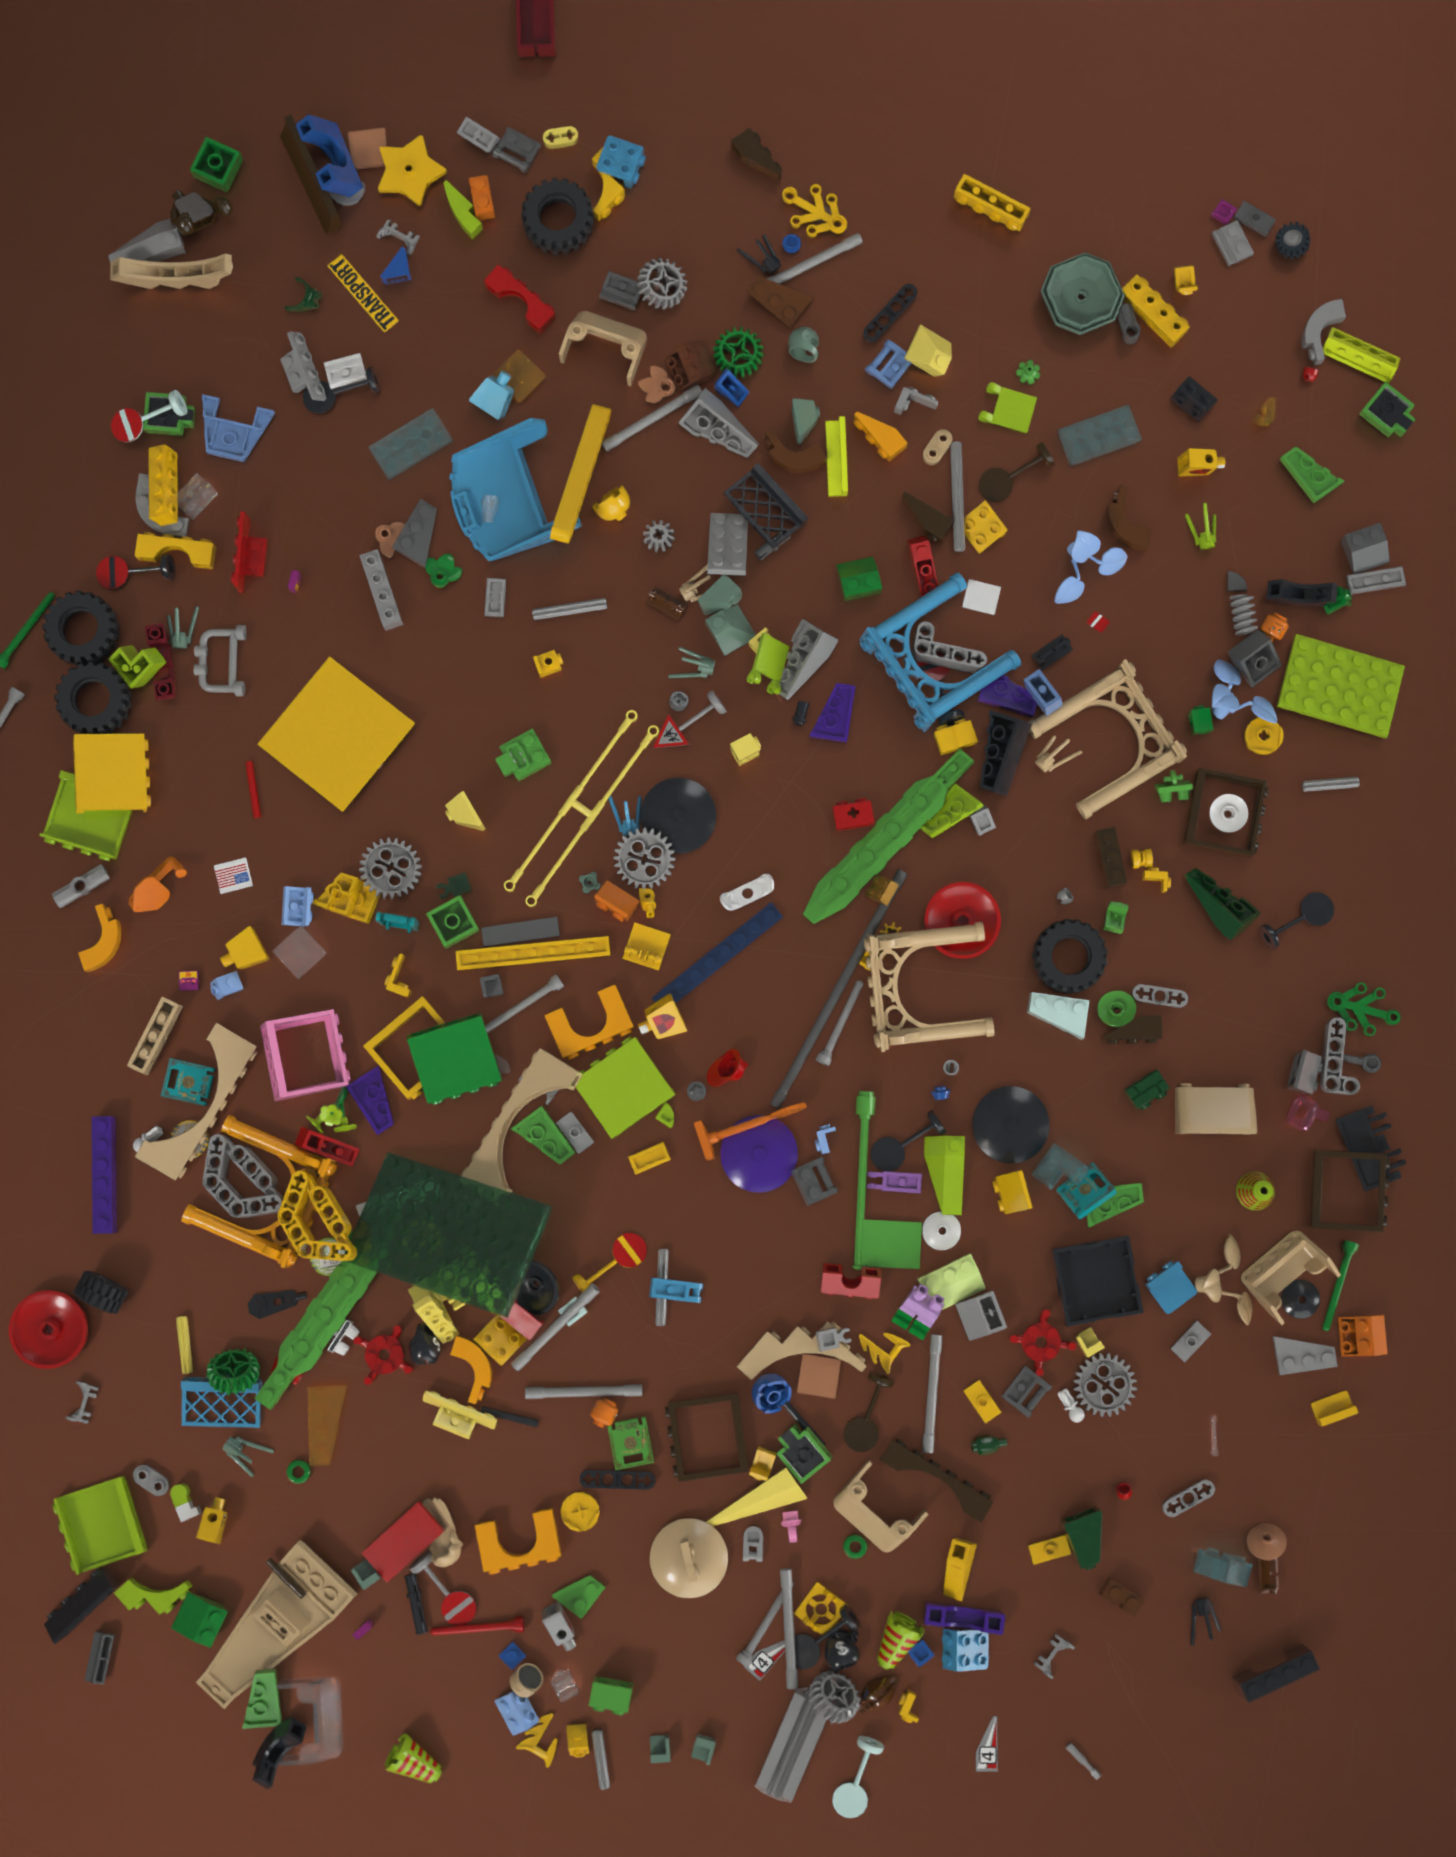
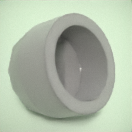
[1057,888,1074,905]
[943,1060,959,1076]

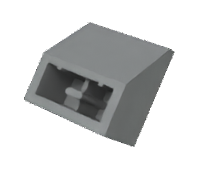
[955,1290,1007,1341]

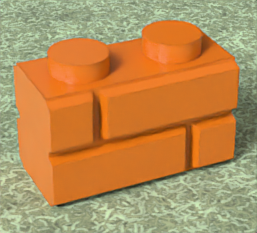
[469,175,495,221]

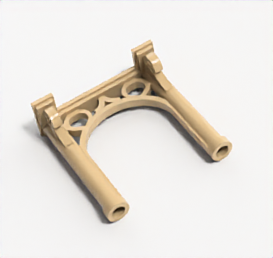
[1028,659,1187,820]
[864,922,994,1052]

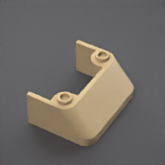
[559,311,647,386]
[1241,1231,1341,1325]
[833,1459,928,1552]

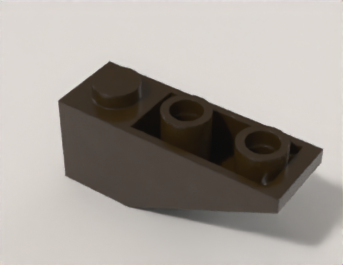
[731,128,782,181]
[1102,1015,1162,1044]

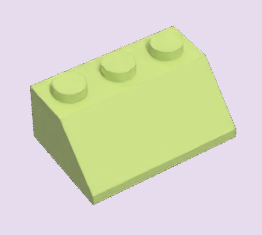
[917,1254,986,1310]

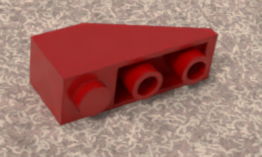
[907,535,939,597]

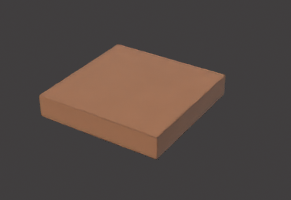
[348,128,387,170]
[797,1354,841,1399]

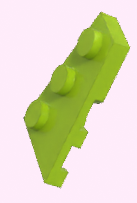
[920,783,983,838]

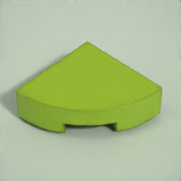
[655,1102,674,1128]

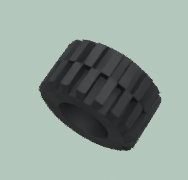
[73,1271,128,1314]

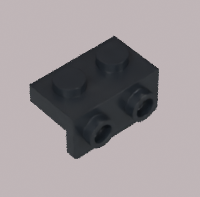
[1171,376,1218,422]

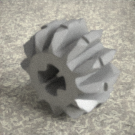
[643,520,675,552]

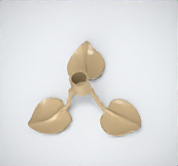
[1195,1234,1253,1325]

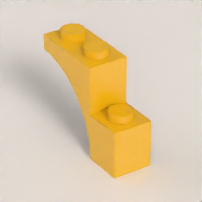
[592,148,625,221]

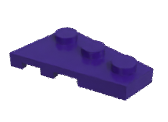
[978,675,1037,717]
[809,683,855,743]
[346,1065,394,1135]

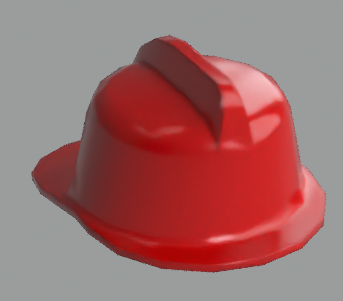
[706,1049,748,1087]

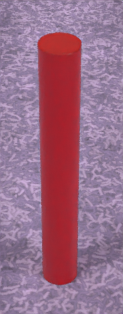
[245,761,261,818]

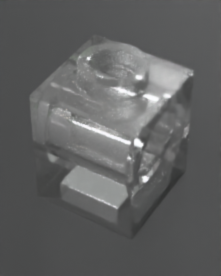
[550,1669,580,1703]

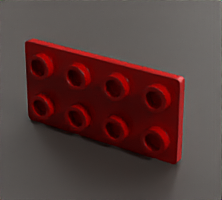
[231,511,268,593]

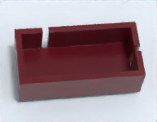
[516,0,556,57]

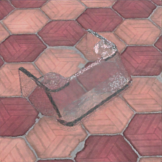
[277,1677,343,1766]

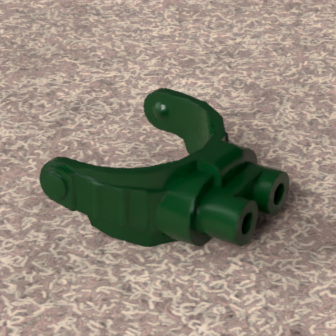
[285,277,322,313]

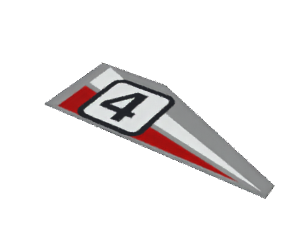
[744,1640,785,1681]
[976,1716,998,1772]

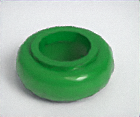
[286,1459,311,1484]
[843,1534,867,1559]

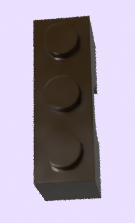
[1094,827,1127,889]

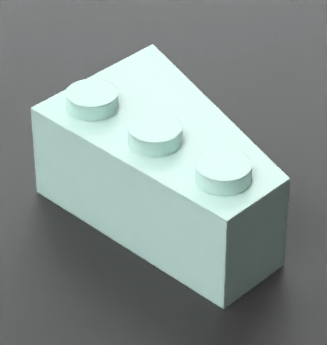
[1027,992,1089,1040]

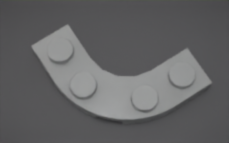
[135,473,190,538]

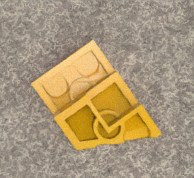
[312,873,381,924]

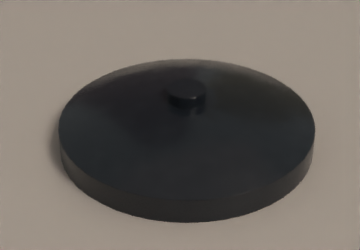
[640,778,716,854]
[972,1086,1050,1164]

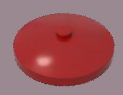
[924,882,1001,959]
[9,1290,88,1369]

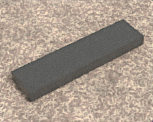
[481,917,560,947]

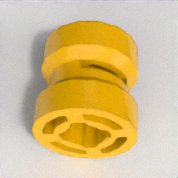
[1131,849,1153,869]

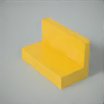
[1311,1390,1358,1427]

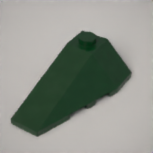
[1185,868,1261,940]

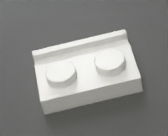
[324,353,366,389]

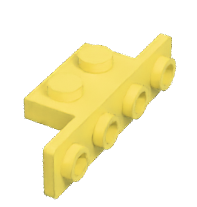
[423,1391,497,1439]

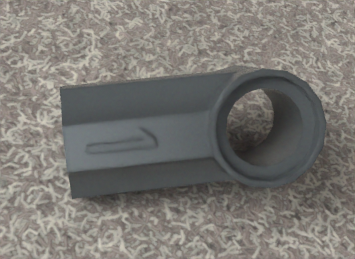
[1117,304,1141,344]

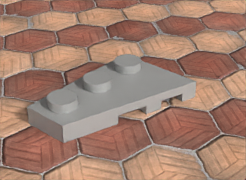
[1272,1336,1338,1375]

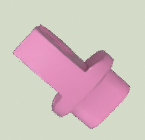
[781,1511,801,1543]

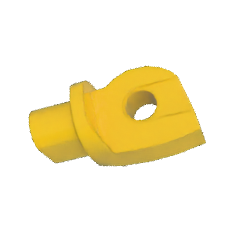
[639,888,656,918]

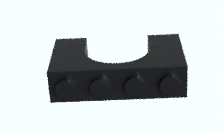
[1232,1644,1320,1703]

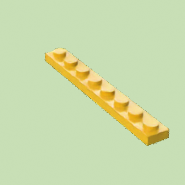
[456,936,611,971]

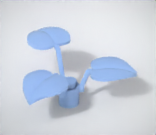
[1054,531,1128,604]
[1212,659,1277,724]

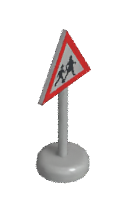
[653,690,727,748]

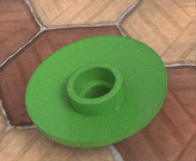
[1097,991,1136,1027]

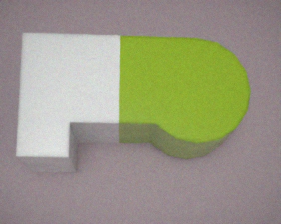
[170,1483,202,1522]

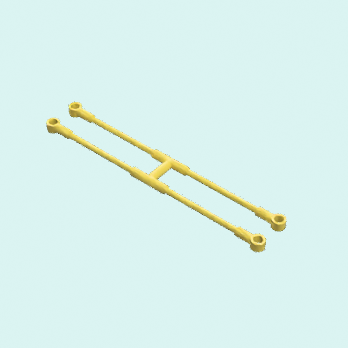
[504,710,659,907]

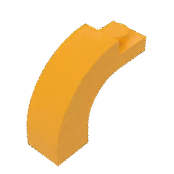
[78,904,122,972]
[450,1335,492,1404]

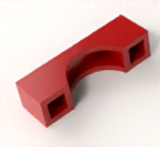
[483,264,556,334]

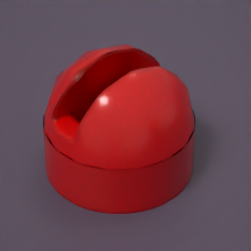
[1303,367,1319,382]
[1116,1482,1132,1500]

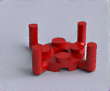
[1008,1309,1076,1376]
[353,1325,414,1385]

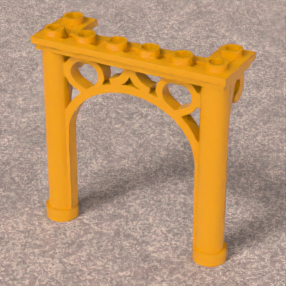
[181,1115,337,1268]

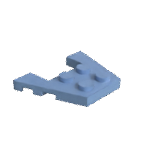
[202,394,275,462]

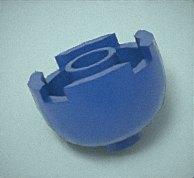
[751,1373,792,1413]

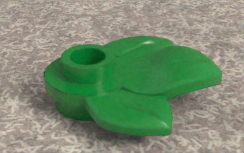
[425,553,462,588]

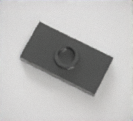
[1234,201,1276,237]

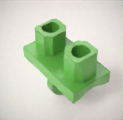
[1155,770,1193,802]

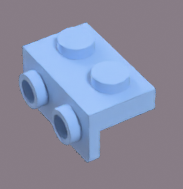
[281,886,313,927]
[494,1691,539,1736]

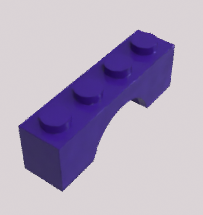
[923,1601,1005,1635]

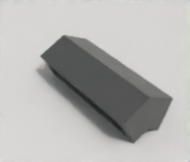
[84,1630,114,1684]

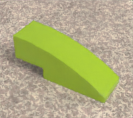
[444,180,483,240]

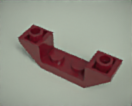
[145,623,176,701]

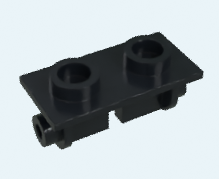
[1031,634,1073,671]

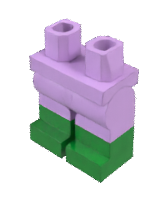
[891,1284,944,1341]

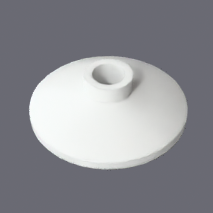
[1210,794,1248,832]
[922,1212,961,1250]

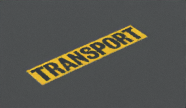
[328,254,399,333]

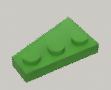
[242,1669,282,1729]

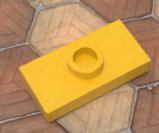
[628,1142,671,1175]
[963,1380,1001,1424]
[1028,1534,1071,1565]

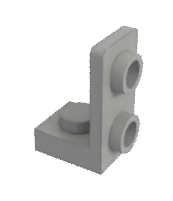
[894,387,938,415]

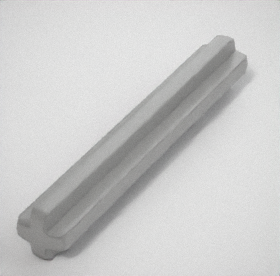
[532,598,607,620]
[655,1249,669,1326]

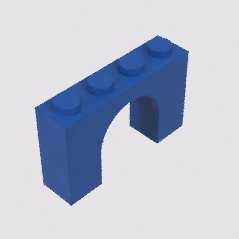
[295,114,363,198]

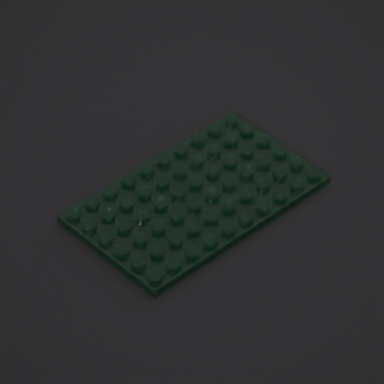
[344,1152,553,1318]

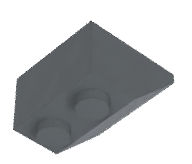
[1340,523,1390,574]
[1228,630,1282,688]
[1286,1050,1323,1095]

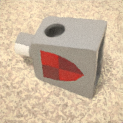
[542,1601,576,1651]

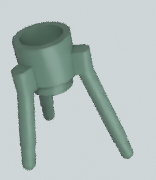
[167,606,199,649]
[668,647,715,678]
[222,1436,274,1477]

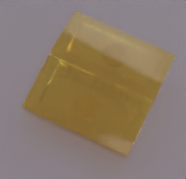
[491,349,546,403]

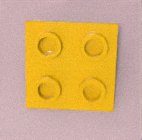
[964,500,1008,554]
[622,922,671,971]
[473,1313,527,1366]

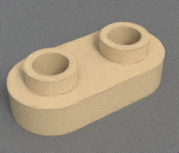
[923,430,952,465]

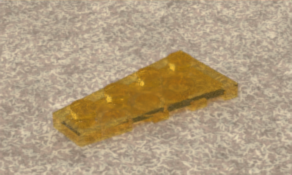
[307,1385,347,1466]

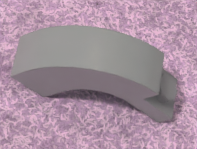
[1302,299,1346,365]

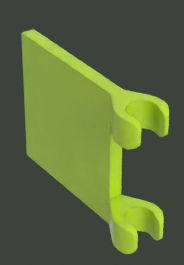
[978,382,1037,434]
[747,633,790,694]

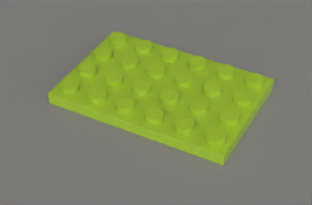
[1277,634,1405,739]

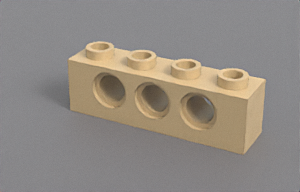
[127,997,183,1075]

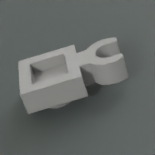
[816,1328,852,1352]

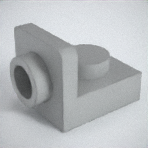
[969,803,996,836]

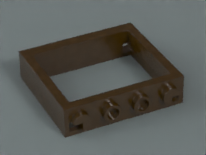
[1183,768,1268,858]
[1310,1149,1390,1232]
[665,1392,749,1482]

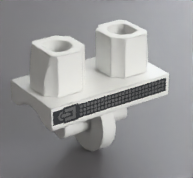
[327,1320,360,1356]

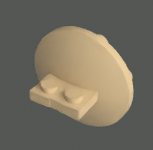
[650,1518,728,1598]

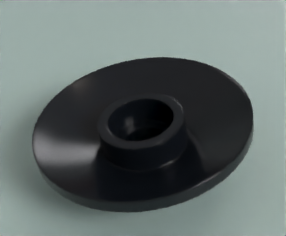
[1281,1280,1320,1319]

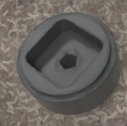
[669,691,689,711]
[687,1081,706,1101]

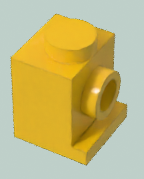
[533,650,563,678]

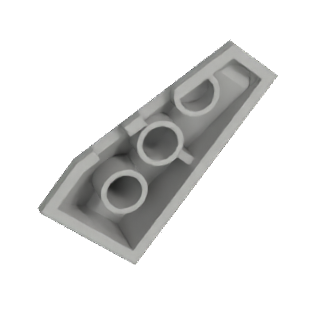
[108,219,186,263]

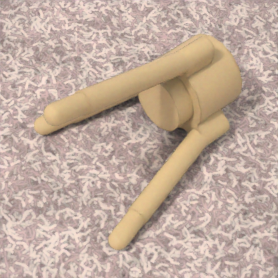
[679,564,711,603]
[1035,735,1082,772]

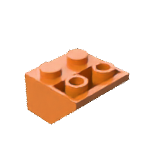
[594,880,640,922]
[1338,1315,1387,1356]

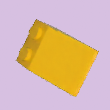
[992,1170,1032,1214]

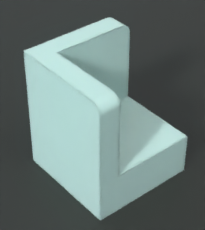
[559,1296,588,1326]

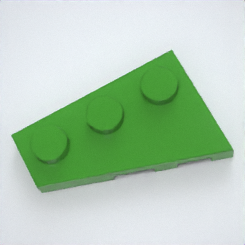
[1280,447,1344,503]
[511,1106,576,1164]
[1086,1183,1144,1228]

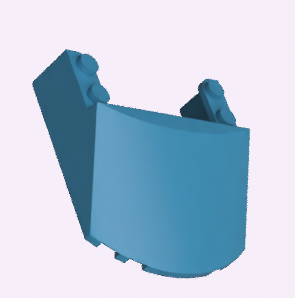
[450,418,582,561]

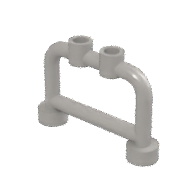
[194,625,246,696]

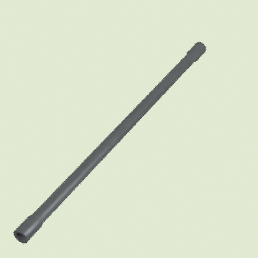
[770,869,908,1110]

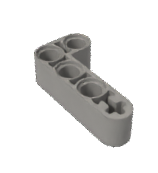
[911,622,987,674]
[1320,1018,1360,1095]

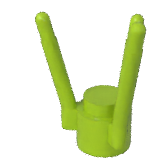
[1185,502,1216,549]

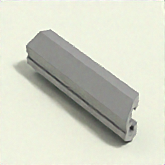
[754,1687,826,1803]

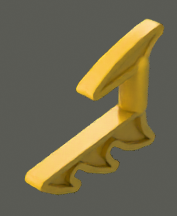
[859,1333,910,1374]
[516,1713,558,1768]

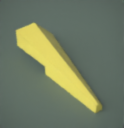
[706,1467,807,1526]

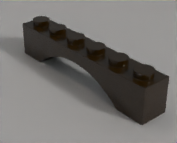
[880,1438,993,1523]

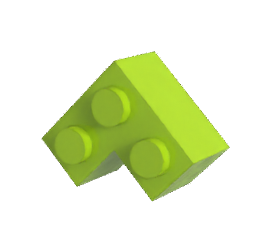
[108,645,166,689]

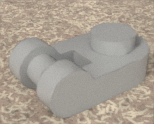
[743,1526,763,1562]

